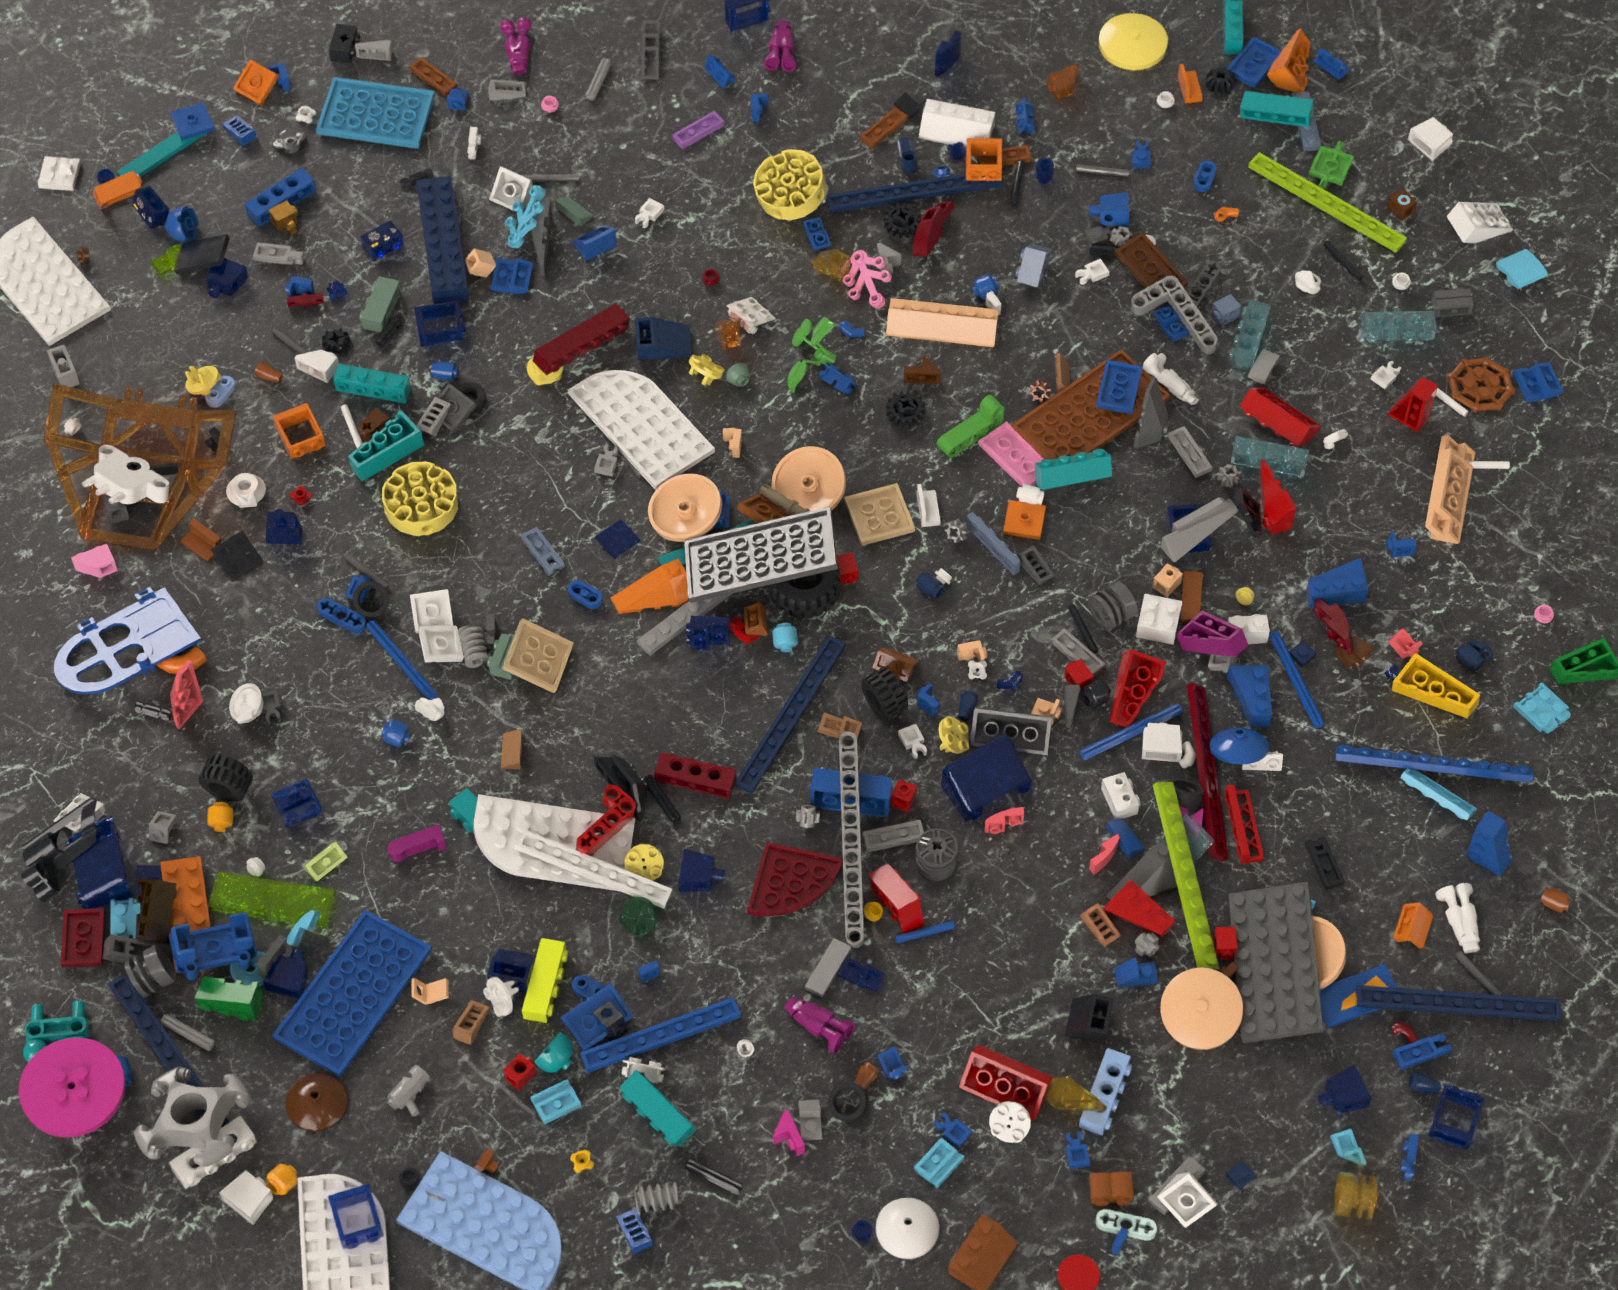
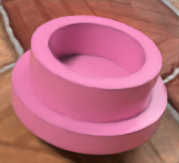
[541,96,559,112]
[1534,605,1554,623]

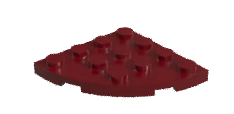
[747,842,843,916]

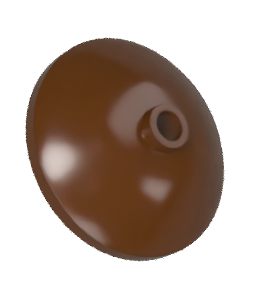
[286,1073,348,1132]

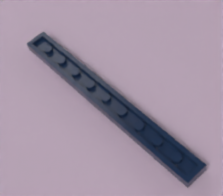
[826,174,1003,213]
[735,635,846,794]
[108,974,230,1129]
[1355,985,1561,1021]

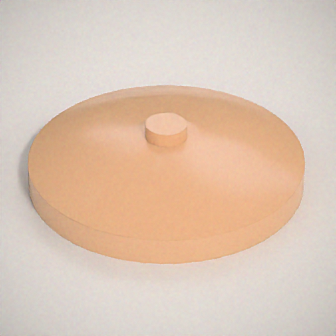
[772,446,846,511]
[648,474,722,542]
[1312,916,1346,990]
[1161,968,1243,1050]

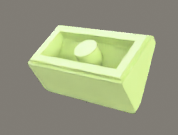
[302,842,348,882]

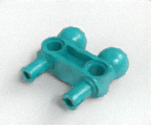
[23,1001,90,1062]

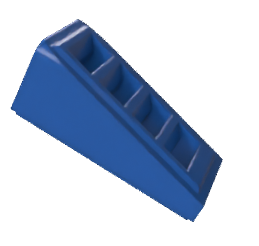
[222,115,257,147]
[616,1208,653,1254]

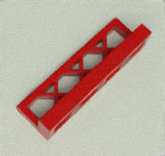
[1225,785,1264,864]

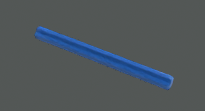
[367,620,439,700]
[1269,631,1325,729]
[1079,703,1182,760]

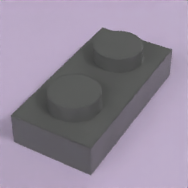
[257,935,287,978]

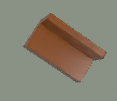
[181,518,222,562]
[872,647,919,682]

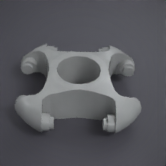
[134,1066,251,1167]

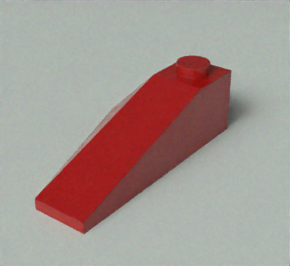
[1259,460,1296,535]
[1109,649,1166,728]

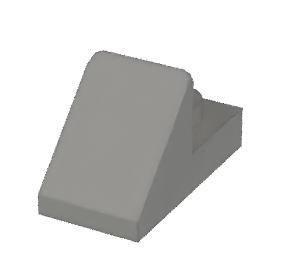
[877,243,901,282]
[799,1099,822,1141]

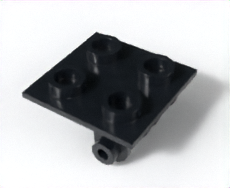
[211,530,263,581]

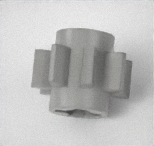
[1110,225,1133,247]
[1217,464,1241,488]
[945,518,970,543]
[796,805,820,828]
[1135,932,1160,957]

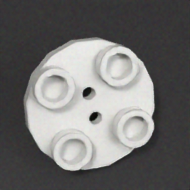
[483,977,519,1017]
[989,1101,1031,1142]

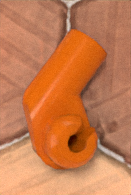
[1214,207,1239,222]

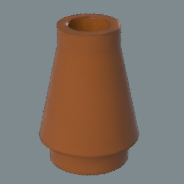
[254,361,283,384]
[854,1062,879,1090]

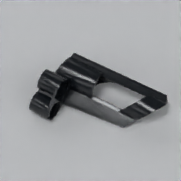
[21,797,97,902]

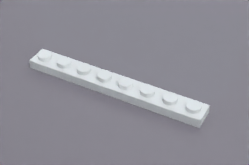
[516,830,672,909]

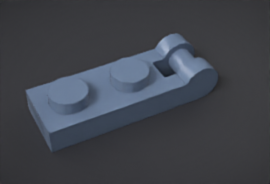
[521,527,565,576]

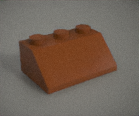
[948,1214,1018,1290]

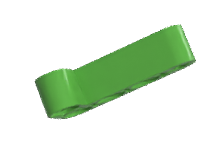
[936,395,1004,458]

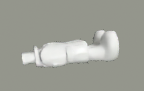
[1143,353,1199,405]
[1435,883,1480,953]

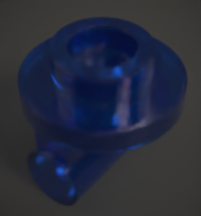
[326,280,348,300]

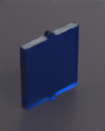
[595,519,640,558]

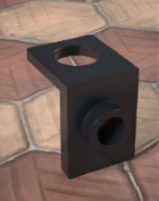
[894,92,926,120]
[593,1002,628,1041]

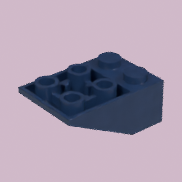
[635,317,692,360]

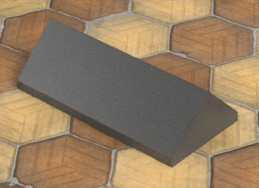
[970,707,1052,755]

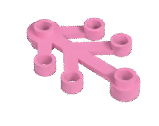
[843,250,892,309]

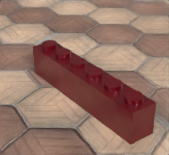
[532,304,630,376]

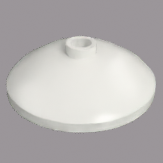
[876,1198,939,1259]

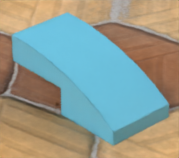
[287,910,321,948]

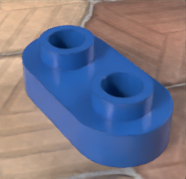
[1193,161,1216,192]
[568,580,603,609]
[572,975,605,1000]

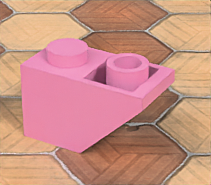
[71,544,118,578]

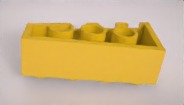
[1392,653,1480,719]

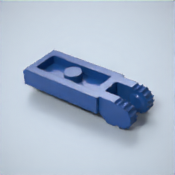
[1392,1034,1452,1071]

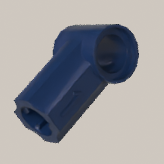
[897,137,917,173]

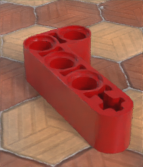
[575,785,636,856]

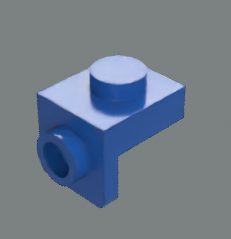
[875,1046,908,1080]

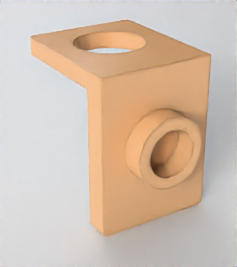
[412,978,449,1005]

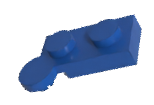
[1400,1133,1419,1181]

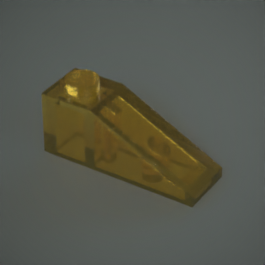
[1045,1076,1107,1111]

